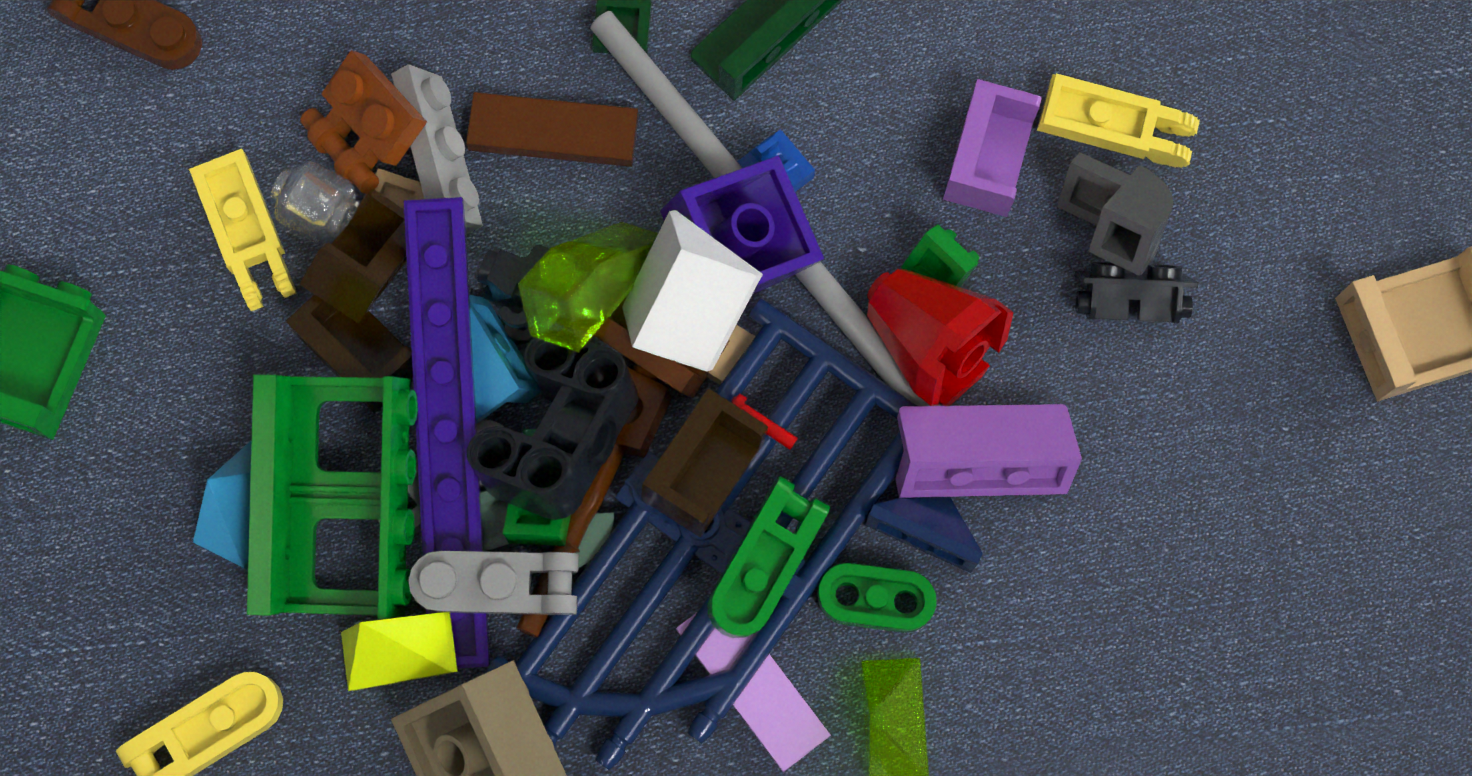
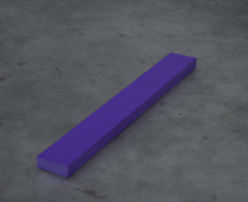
[404,197,490,669]

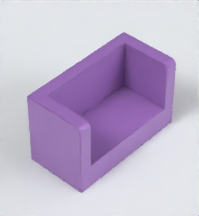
[943,79,1042,217]

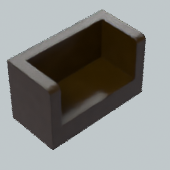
[300,189,407,324]
[286,294,413,414]
[641,388,768,538]

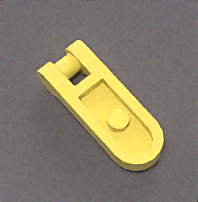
[116,672,283,776]

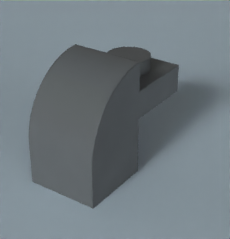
[1057,152,1173,276]

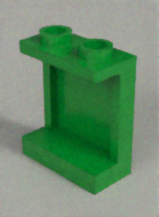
[0,264,106,440]

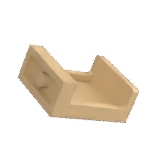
[1335,246,1472,402]

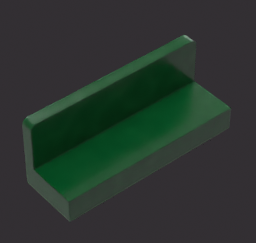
[690,0,843,101]

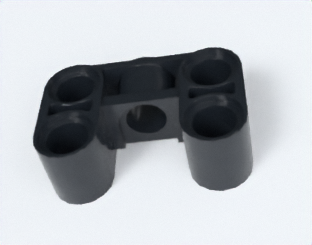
[467,330,638,520]

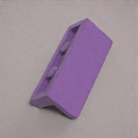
[895,404,1082,498]

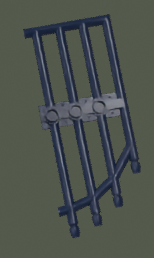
[485,298,917,770]

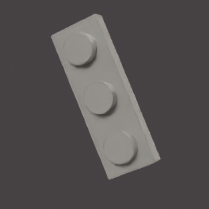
[391,64,483,234]

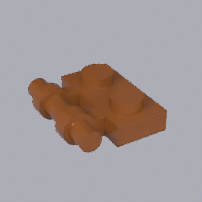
[300,50,427,194]

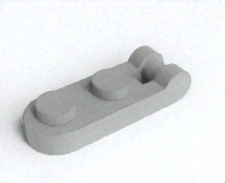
[408,551,579,615]

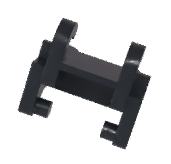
[477,245,559,344]

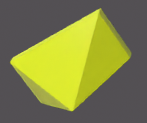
[341,612,458,691]

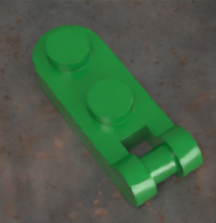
[707,476,830,638]

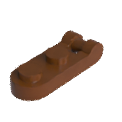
[46,0,202,70]

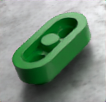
[817,563,937,633]

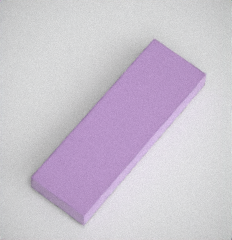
[676,613,831,773]

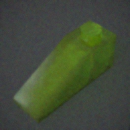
[518,222,658,352]

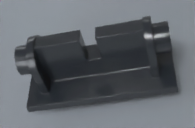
[1074,262,1199,323]

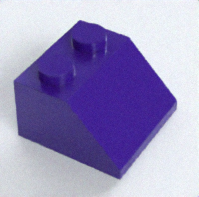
[660,155,824,295]

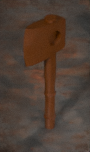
[516,366,672,638]

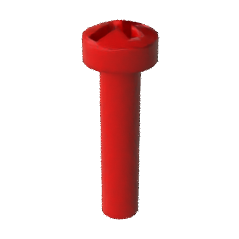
[731,393,798,450]

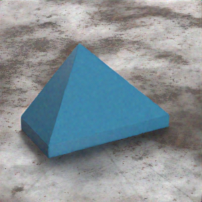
[193,441,252,569]

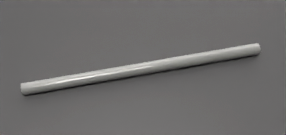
[590,11,941,406]

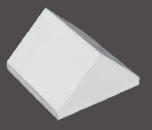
[622,210,763,372]

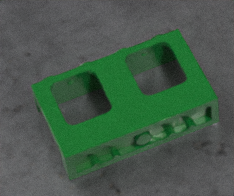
[247,375,418,619]

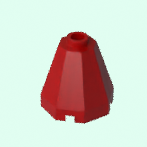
[867,269,1014,406]

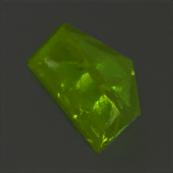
[861,658,929,776]

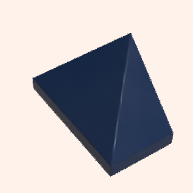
[865,497,983,573]

